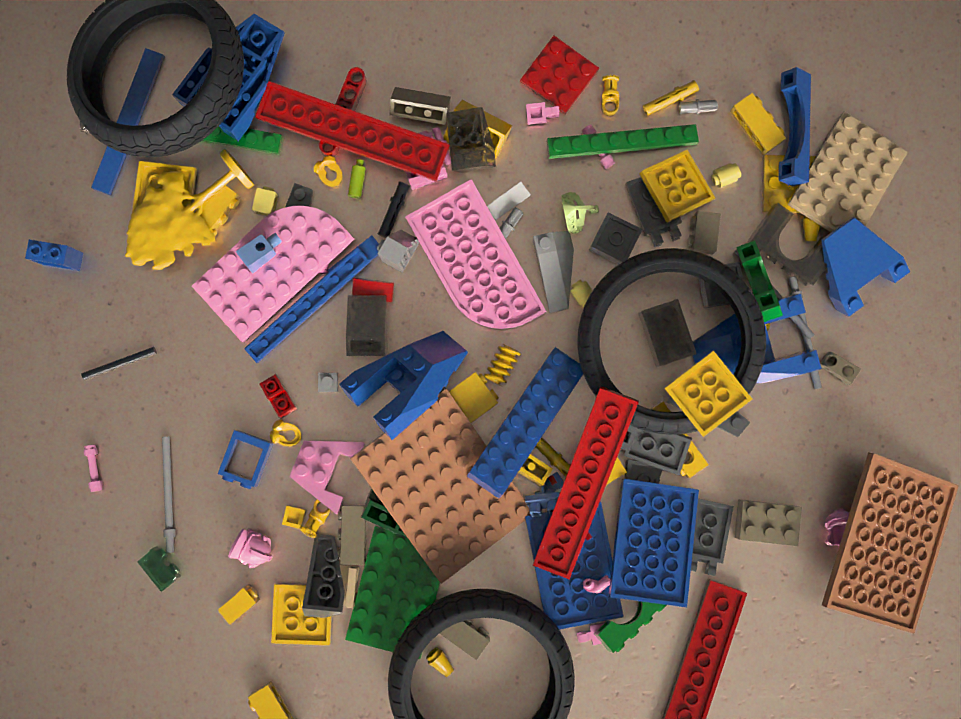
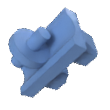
[525,485,560,517]

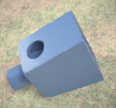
[236,233,282,274]

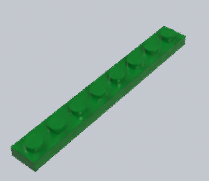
[546,124,699,159]

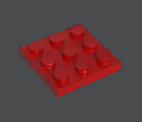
[520,35,599,115]

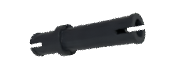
[377,181,410,238]

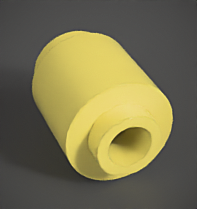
[711,163,741,188]
[570,279,593,308]

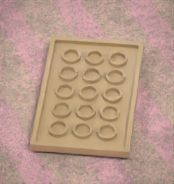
[788,111,908,232]

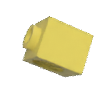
[252,186,279,216]

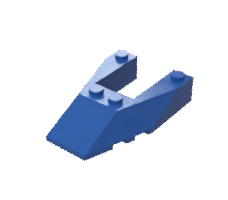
[172,14,285,141]
[689,294,822,383]
[339,331,468,440]

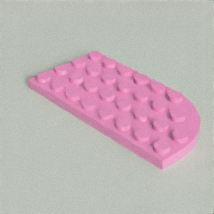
[405,179,547,329]
[192,206,355,342]

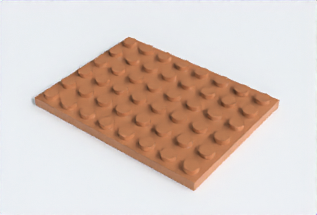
[350,388,531,584]
[822,452,959,634]

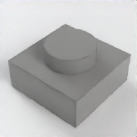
[318,373,338,392]

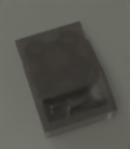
[446,107,496,172]
[346,295,388,356]

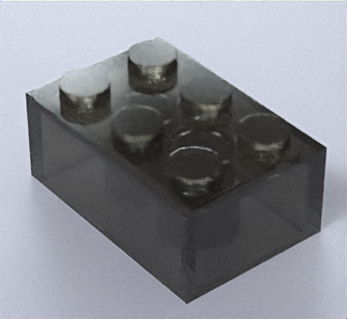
[638,299,697,367]

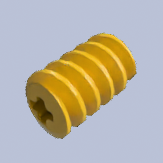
[483,344,521,387]

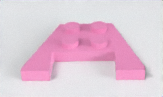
[289,441,365,514]

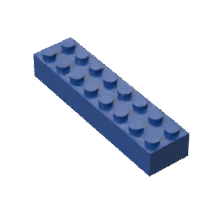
[467,347,583,498]

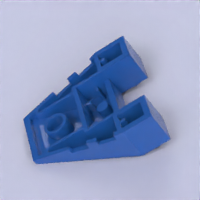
[822,217,910,317]

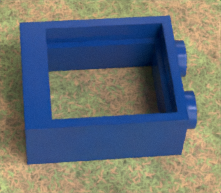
[25,239,83,271]
[218,430,273,489]

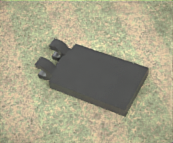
[625,177,682,248]
[621,425,692,475]
[691,499,734,576]

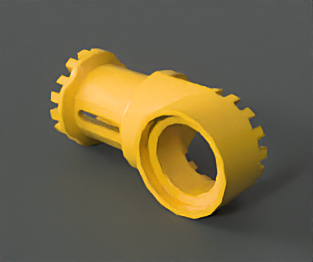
[601,74,619,116]
[300,499,330,538]

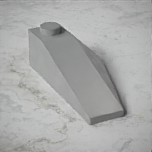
[533,231,574,313]

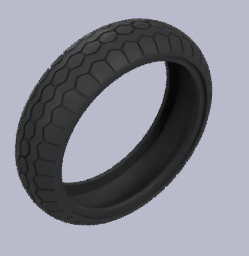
[67,0,244,157]
[577,248,766,435]
[388,589,575,719]

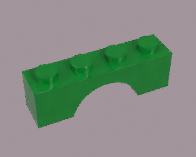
[736,240,783,322]
[593,601,667,653]

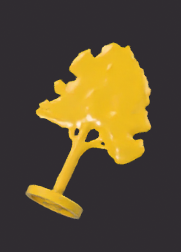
[125,148,255,270]

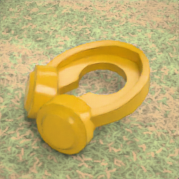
[314,156,343,187]
[270,419,301,446]

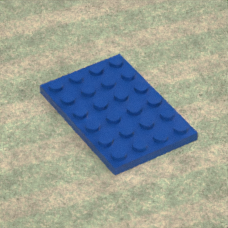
[609,479,699,608]
[525,501,624,630]

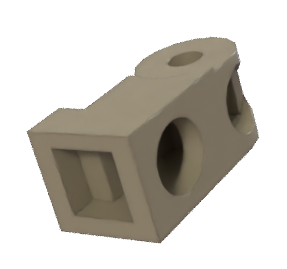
[820,352,861,385]

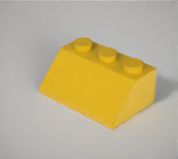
[443,99,513,165]

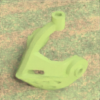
[561,192,599,234]

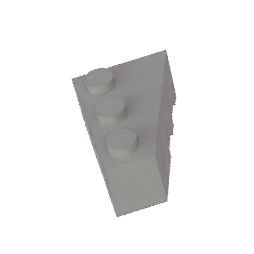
[377,230,420,273]

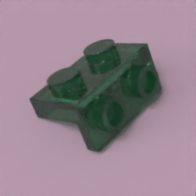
[137,546,181,592]

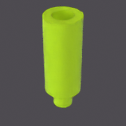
[348,159,366,198]

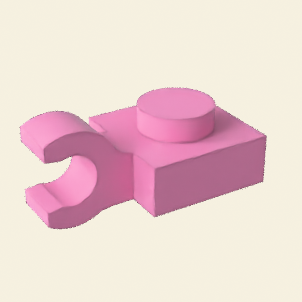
[526,102,559,125]
[577,622,605,645]

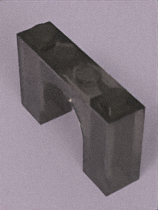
[747,203,827,286]

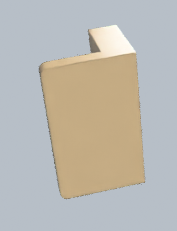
[340,565,359,608]

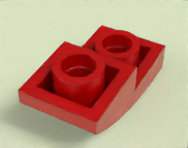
[352,278,394,302]
[259,374,297,419]

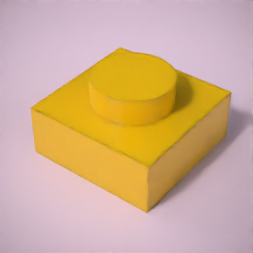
[282,505,306,529]

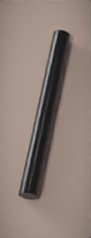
[81,347,157,380]

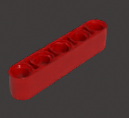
[319,67,367,157]

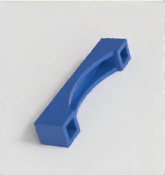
[779,67,811,187]

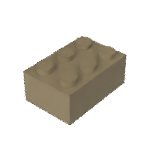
[735,499,802,546]

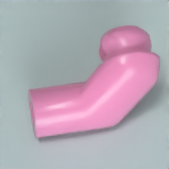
[583,575,610,593]

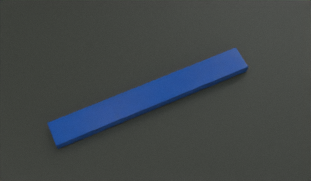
[91,48,165,195]
[244,247,371,363]

